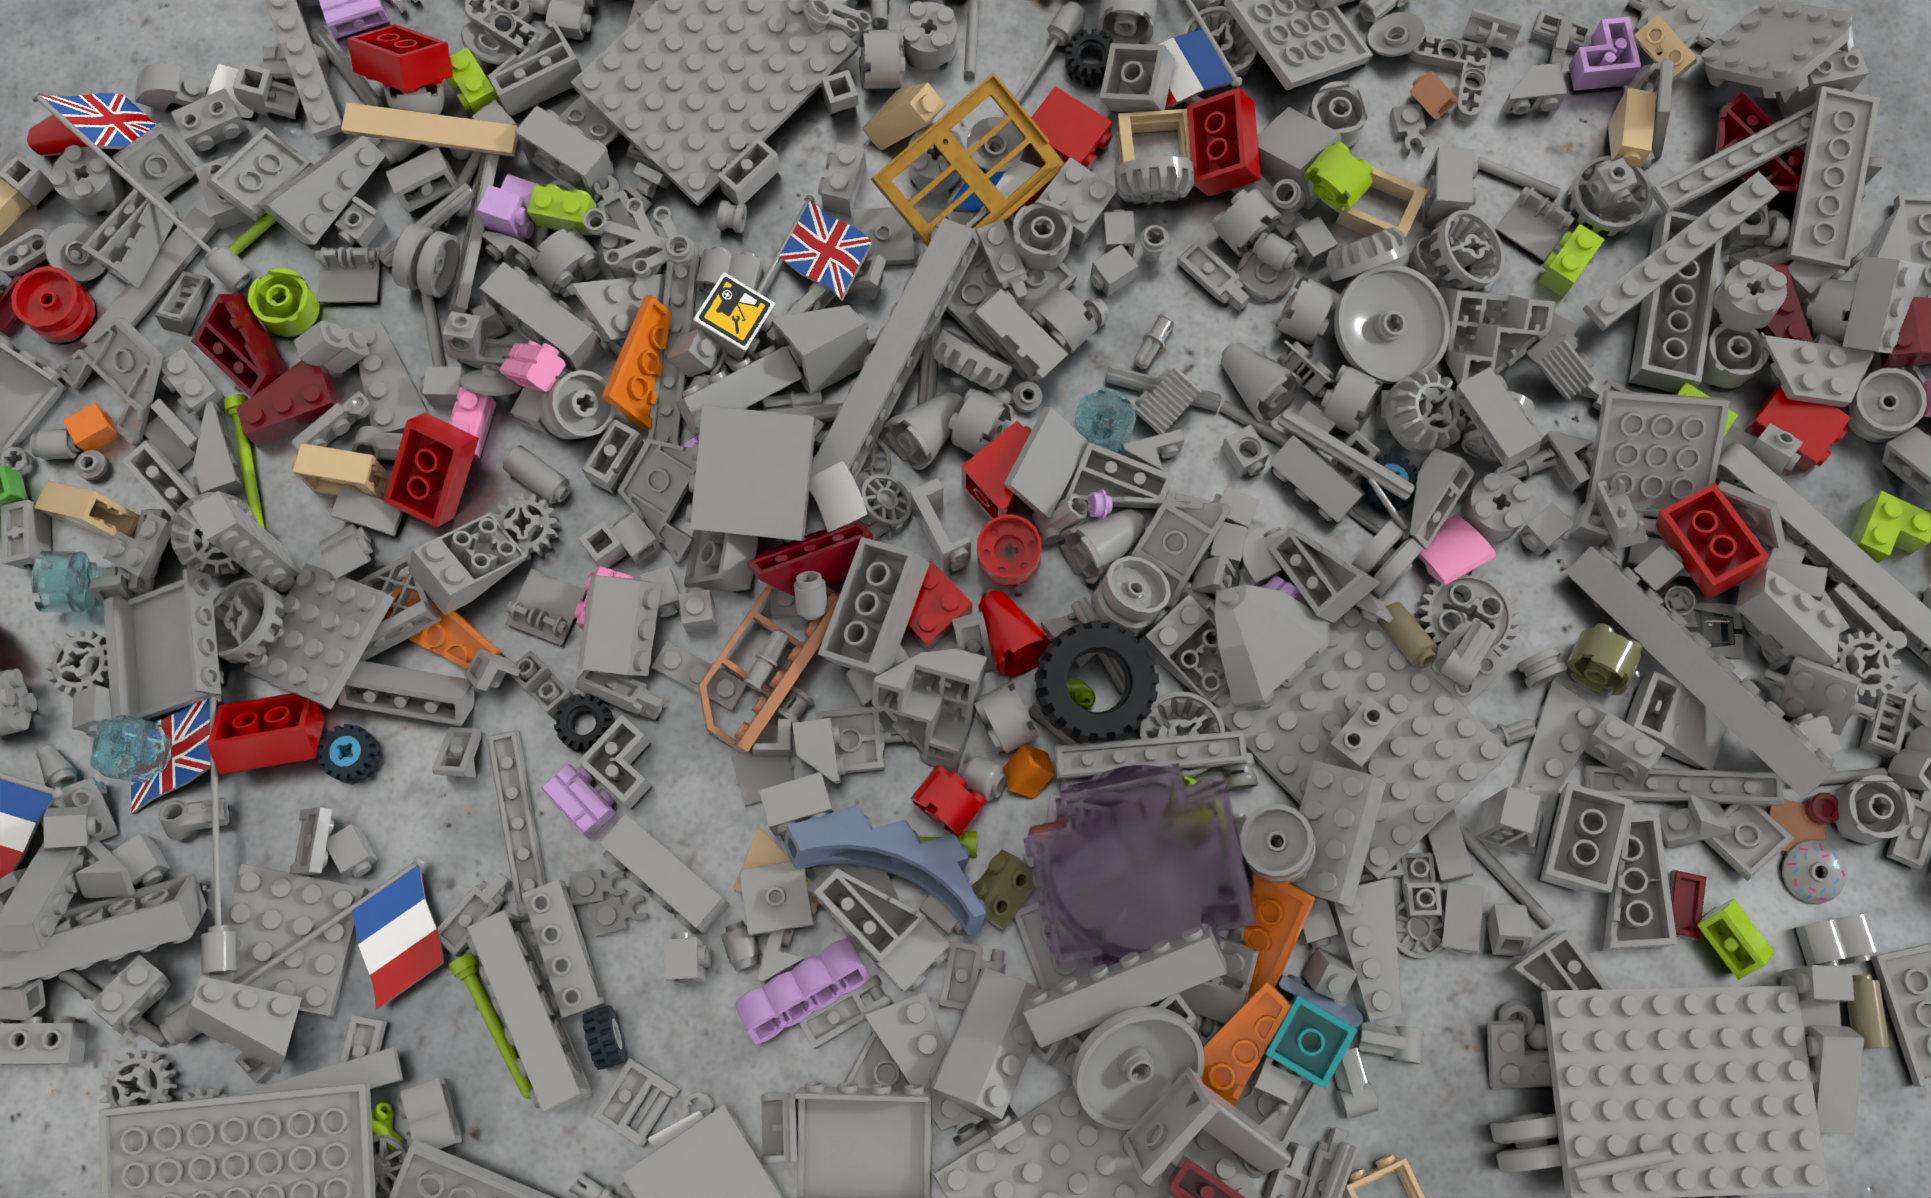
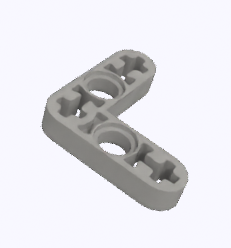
[465,0,541,52]
[1407,33,1491,122]

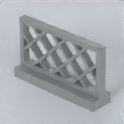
[357,553,442,661]

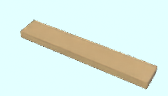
[341,102,518,157]

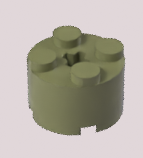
[1566,624,1642,695]

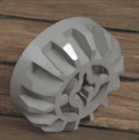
[1183,6,1257,77]
[1114,156,1194,205]
[1568,156,1653,236]
[1429,210,1505,291]
[1326,227,1410,282]
[933,329,1014,391]
[1385,370,1467,455]
[170,492,258,578]
[213,578,285,664]
[1138,692,1225,779]

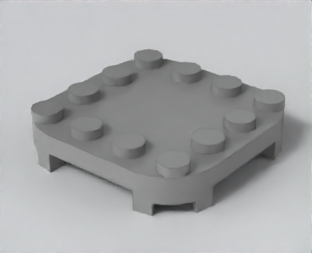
[1701,0,1854,98]

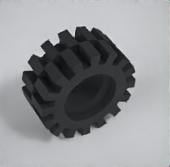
[1065,29,1113,86]
[554,693,614,753]

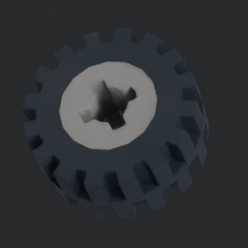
[582,1005,626,1070]

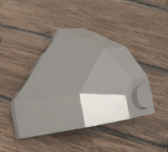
[1439,287,1555,384]
[1214,585,1330,709]
[872,649,987,773]

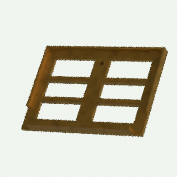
[870,72,1065,247]

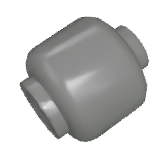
[958,756,1007,802]

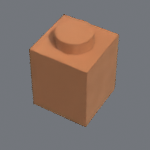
[1409,71,1459,120]

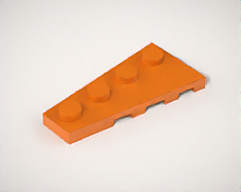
[601,295,672,430]
[382,573,502,669]
[1242,872,1316,1000]
[1201,981,1291,1106]

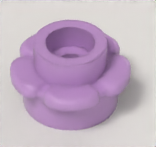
[1087,489,1112,519]

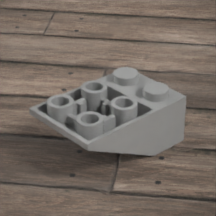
[408,512,527,615]
[1138,594,1228,703]
[1625,671,1727,770]

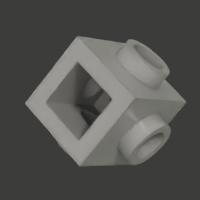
[1586,158,1637,209]

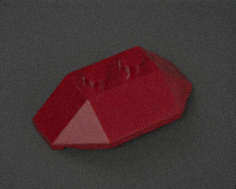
[1715,92,1805,193]
[747,522,873,596]

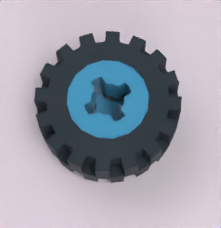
[1361,453,1418,512]
[317,724,381,783]

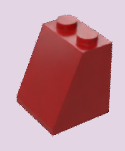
[962,421,1032,519]

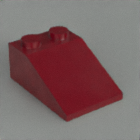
[1880,297,1931,368]

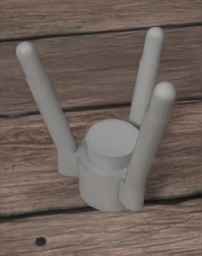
[1348,477,1411,546]

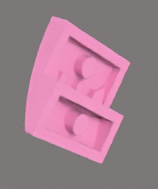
[1412,514,1496,585]

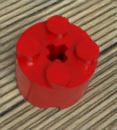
[910,764,987,838]

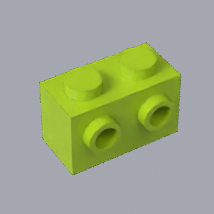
[446,47,503,114]
[527,184,599,236]
[1539,224,1605,297]
[1697,898,1775,980]

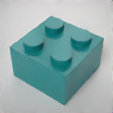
[1265,993,1358,1089]

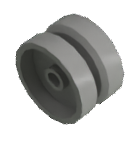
[392,223,460,298]
[1844,368,1927,443]
[538,370,615,440]
[1351,521,1424,599]
[1091,556,1171,636]
[1240,804,1316,884]
[1490,1113,1562,1173]

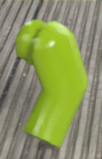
[1067,678,1096,708]
[371,1102,404,1152]

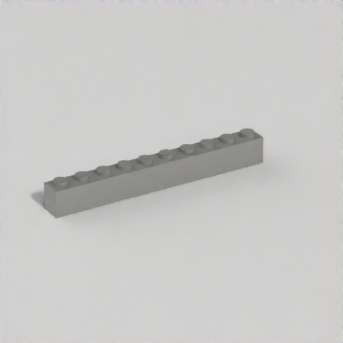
[811,218,980,480]
[1565,546,1837,799]

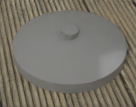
[1334,264,1450,384]
[1072,1007,1205,1130]

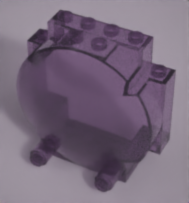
[1024,763,1256,968]

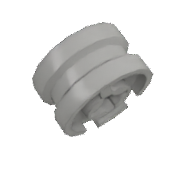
[1517,647,1568,688]

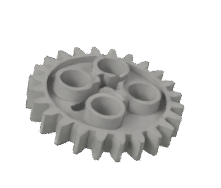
[1417,568,1520,656]

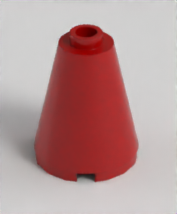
[27,114,114,156]
[978,590,1052,678]

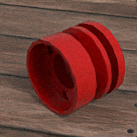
[977,515,1041,588]

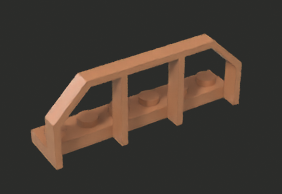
[698,584,841,754]

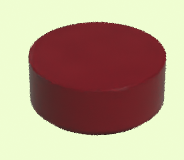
[1805,792,1839,825]

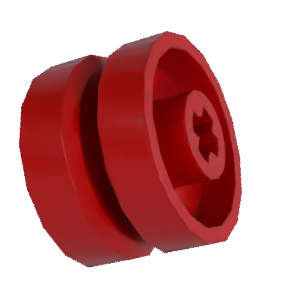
[11,266,95,343]

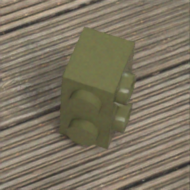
[972,849,1042,930]

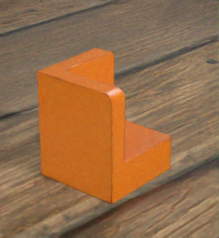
[63,402,121,451]
[1003,744,1055,798]

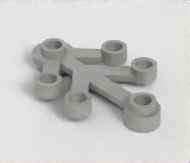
[803,0,872,38]
[583,198,695,278]

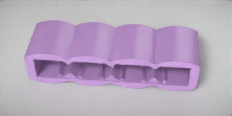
[734,938,870,1044]

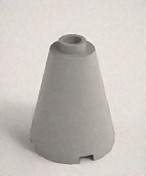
[1221,342,1302,422]
[884,391,964,470]
[1060,509,1146,584]

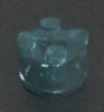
[1073,388,1136,454]
[31,551,98,613]
[90,715,172,783]

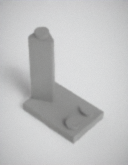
[1122,1067,1291,1185]

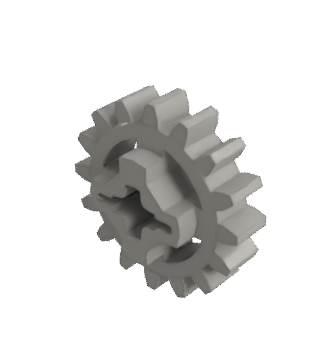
[493,493,559,560]
[44,629,109,697]
[1830,631,1901,700]
[99,1050,177,1108]

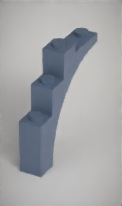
[784,805,986,935]

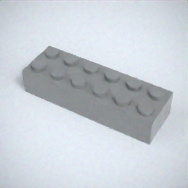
[1629,211,1723,393]
[0,874,208,988]
[467,910,593,1112]

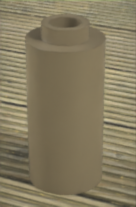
[1377,602,1438,667]
[1847,974,1890,1049]

